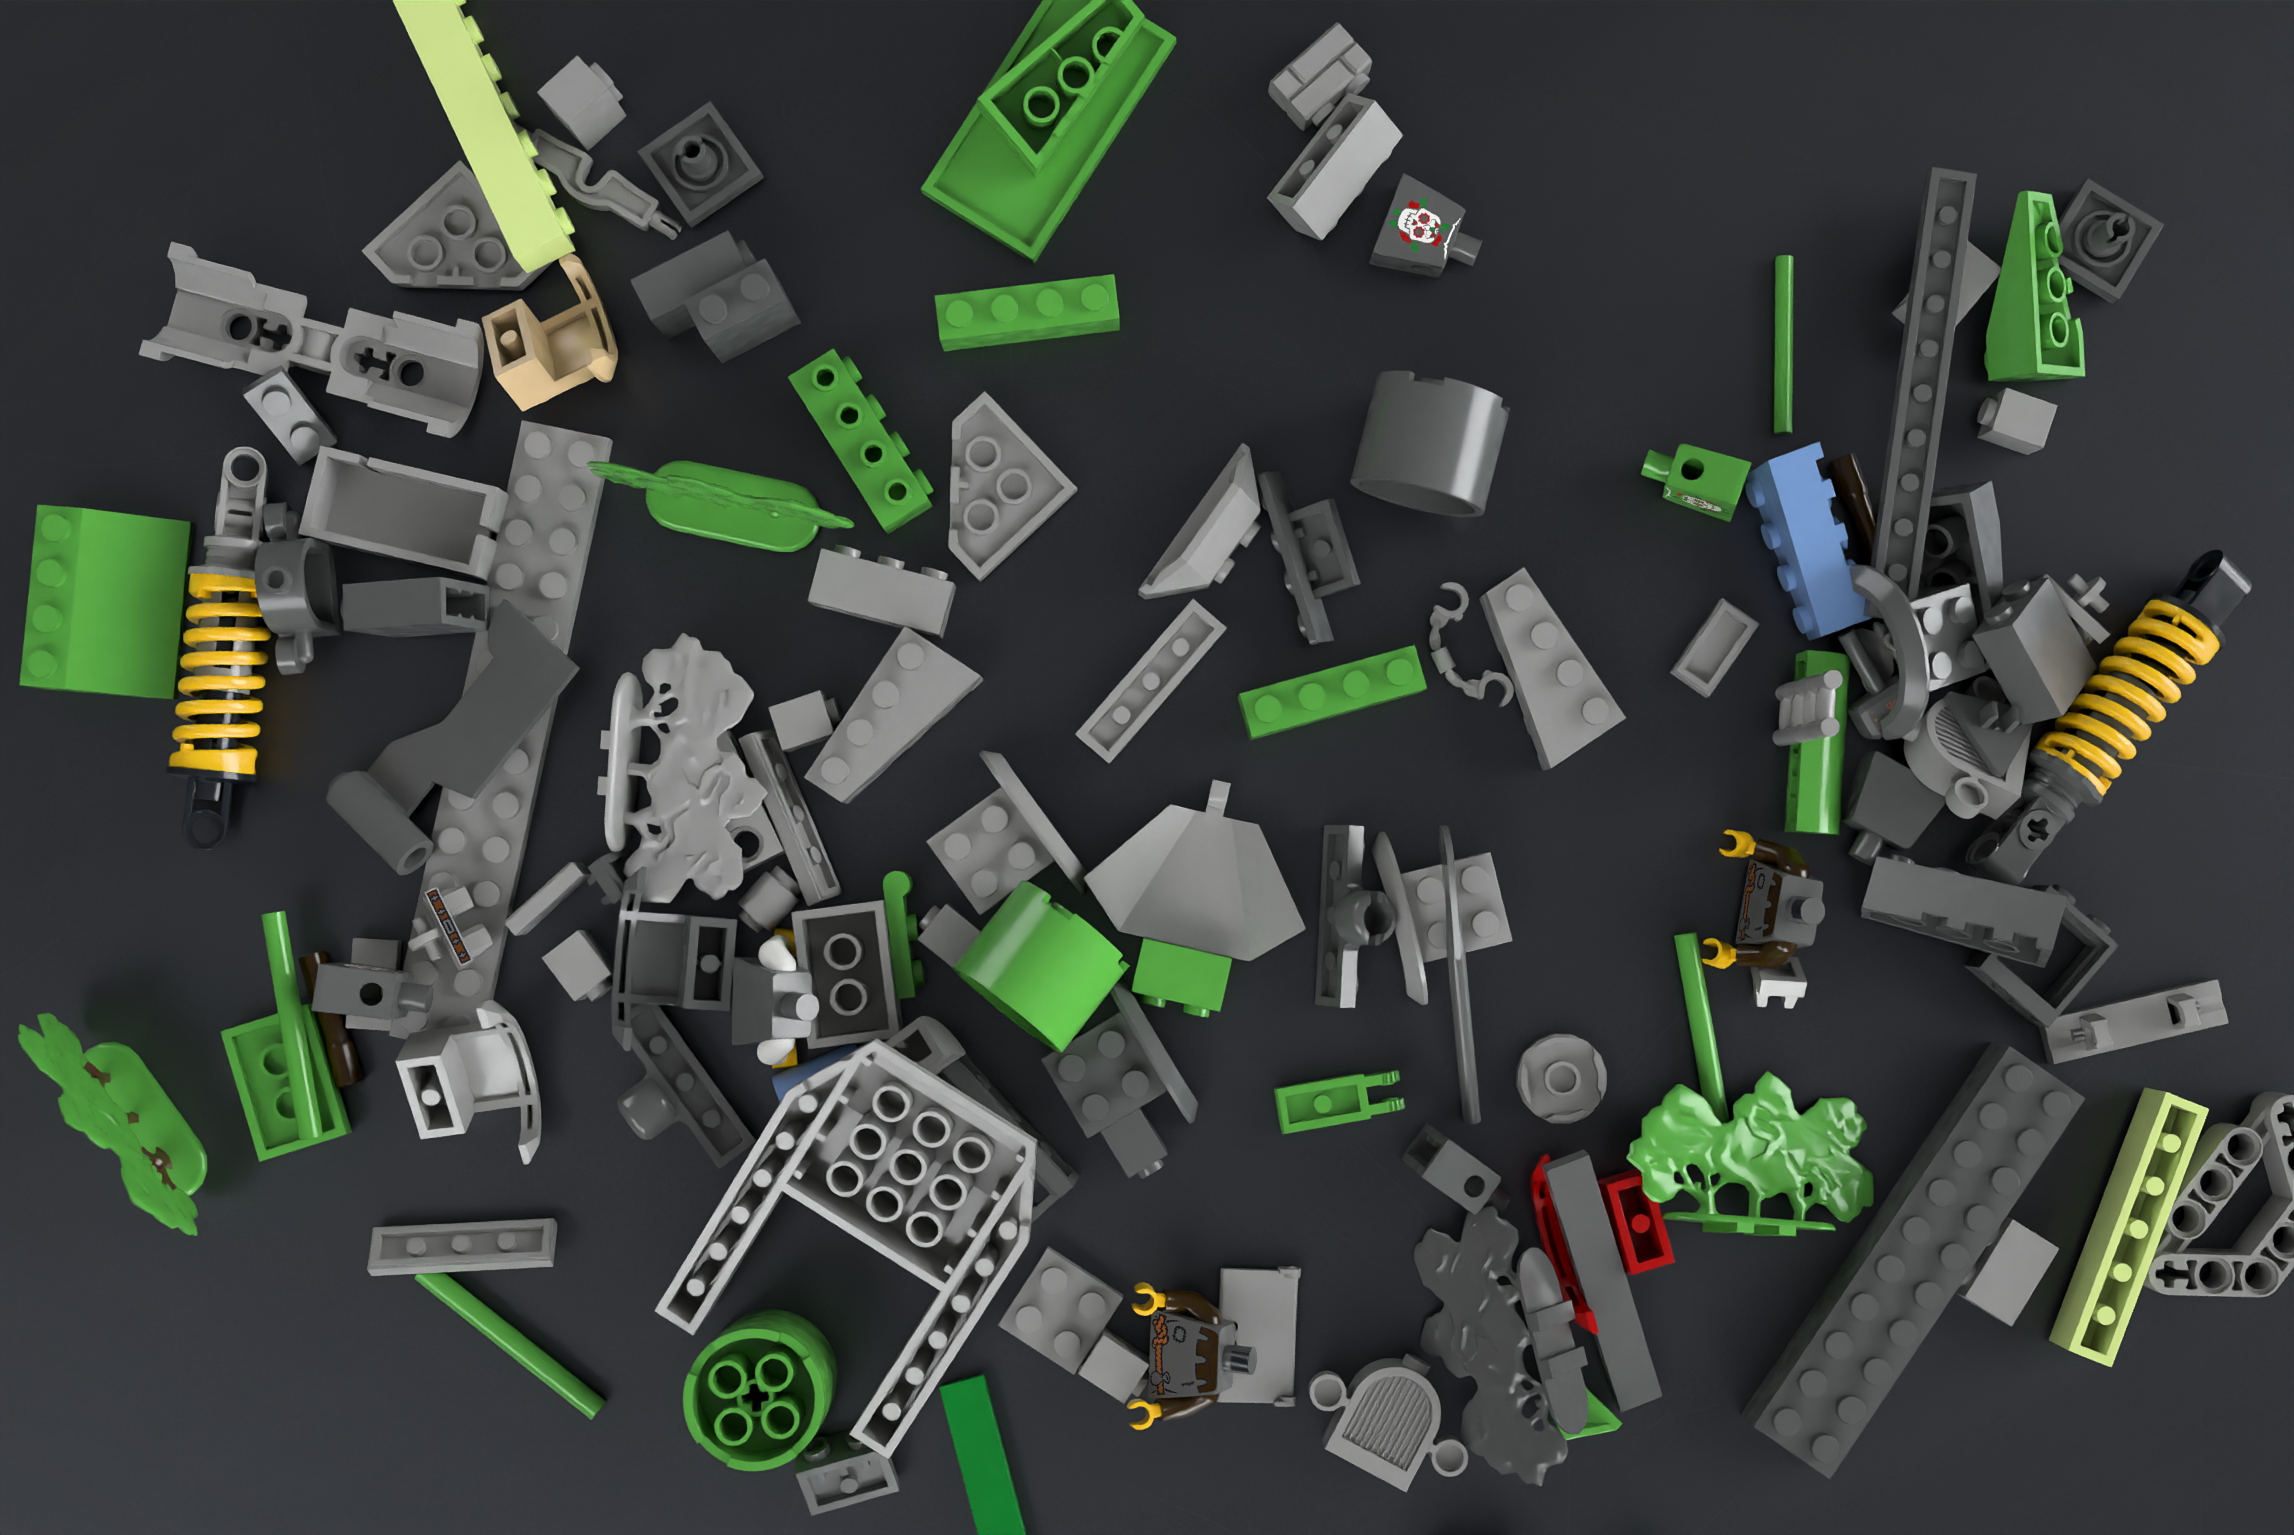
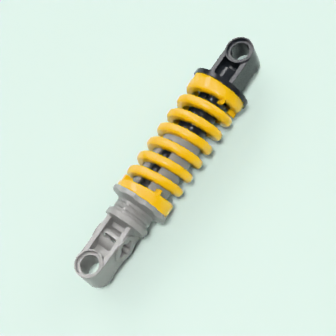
[165,446,271,850]

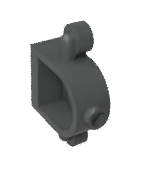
[255,502,341,675]

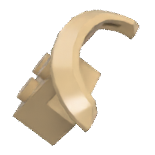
[482,253,618,412]

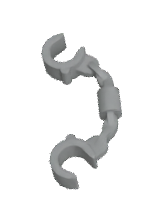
[1429,582,1514,707]

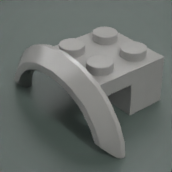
[926,750,1088,915]
[1371,832,1513,1006]
[395,1000,541,1164]

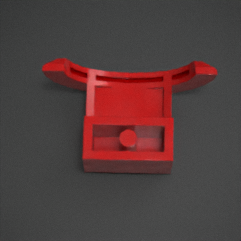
[1531,1154,1675,1334]

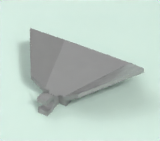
[1084,780,1306,962]

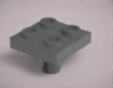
[637,101,764,228]
[2057,178,2164,304]

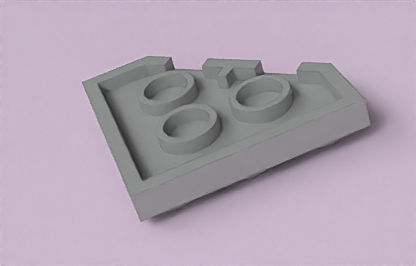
[362,160,555,291]
[948,391,1078,582]

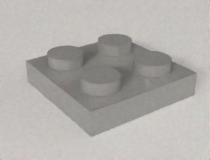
[998,1246,1124,1375]

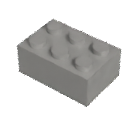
[791,900,904,1049]

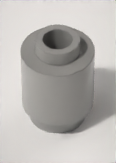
[737,865,802,933]

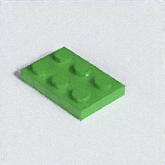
[220,1003,352,1162]

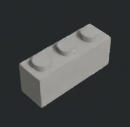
[1267,93,1403,241]
[808,545,956,639]

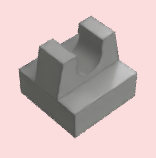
[1750,957,1807,1008]

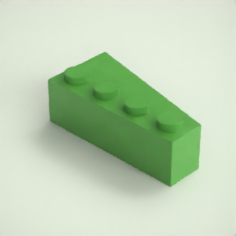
[977,0,1145,178]

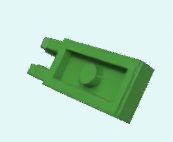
[1273,1070,1405,1134]

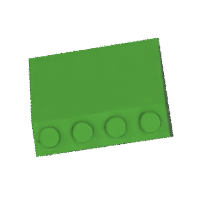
[19,505,194,700]

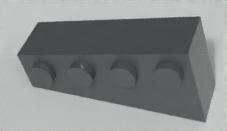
[1861,854,2068,968]

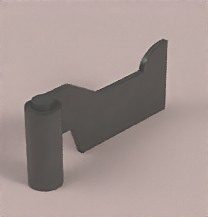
[326,599,580,875]

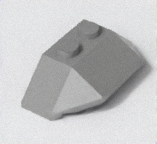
[1138,442,1262,600]

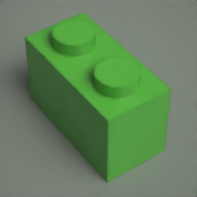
[1131,937,1232,1018]

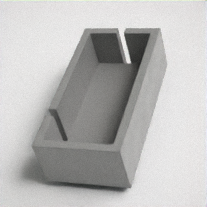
[298,445,509,581]

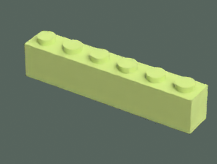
[2049,1087,2209,1368]

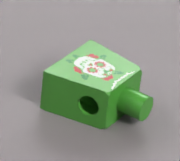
[1641,444,1752,522]

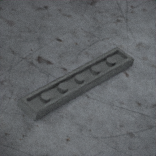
[1541,1149,1663,1412]

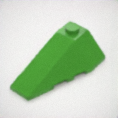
[1984,190,2085,383]

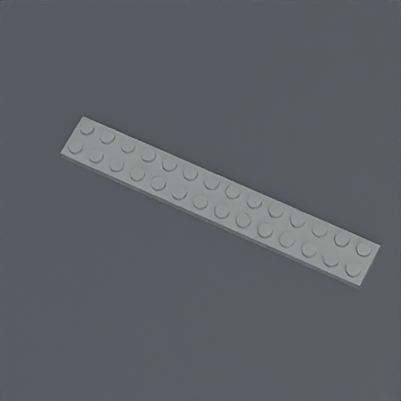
[389,420,613,1039]

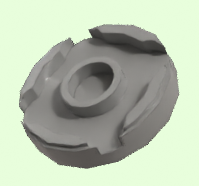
[1516,1033,1607,1124]

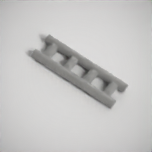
[1772,670,1843,746]

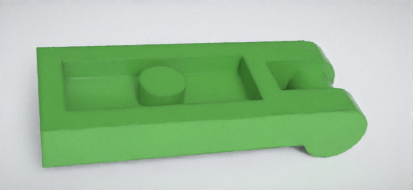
[883,871,925,999]

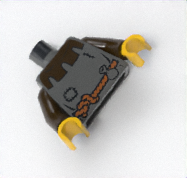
[1702,830,1825,969]
[1127,1282,1257,1430]

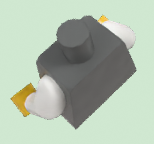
[732,928,819,1069]

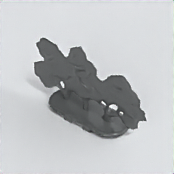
[1413,1206,1588,1486]

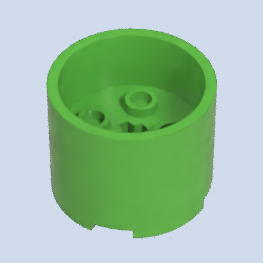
[952,880,1130,1054]
[683,1309,838,1471]

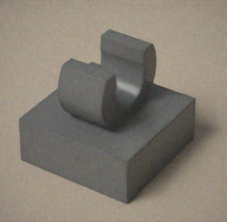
[587,847,632,905]

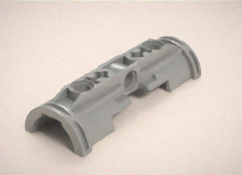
[139,242,484,438]

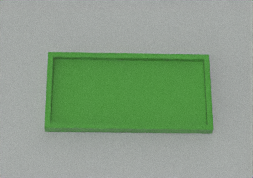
[921,0,1177,264]

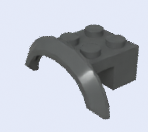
[1849,564,1986,741]
[611,867,737,1051]
[1041,976,1198,1138]

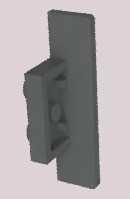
[1257,471,1361,645]

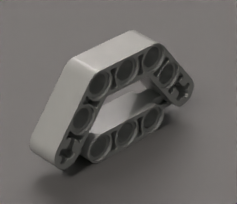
[2143,1091,2294,1297]

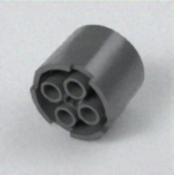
[1350,370,1510,517]

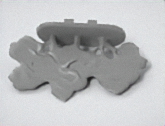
[597,633,768,903]

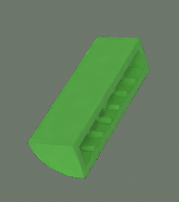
[1785,650,1851,836]

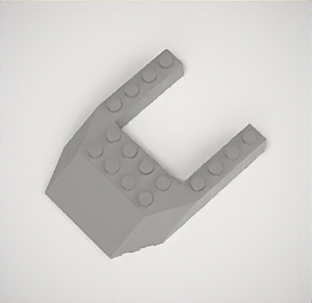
[655,1038,1037,1459]

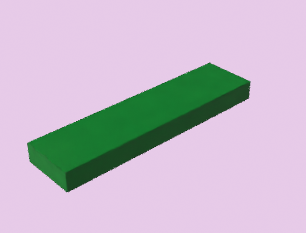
[939,1372,1027,1535]

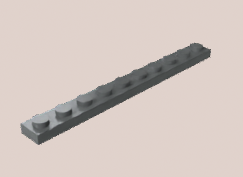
[1863,167,1977,619]

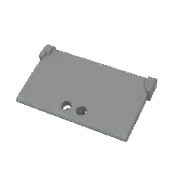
[1217,1266,1301,1407]

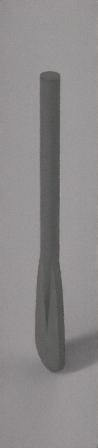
[1439,825,1481,1124]

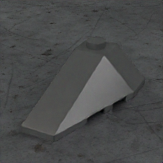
[1918,480,2003,670]

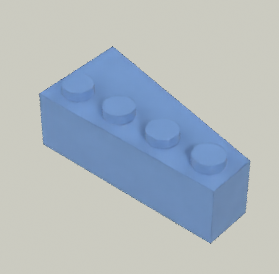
[1745,441,1872,641]

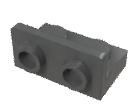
[795,1428,899,1516]

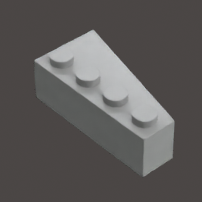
[1479,568,1626,771]
[804,626,984,804]

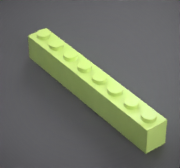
[393,0,575,273]

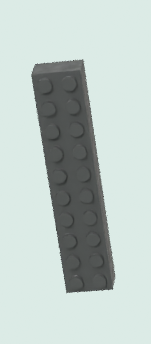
[1740,1042,2086,1479]

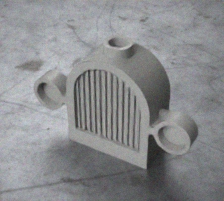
[1901,676,2032,820]
[1308,1353,1468,1492]

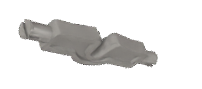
[515,123,682,240]

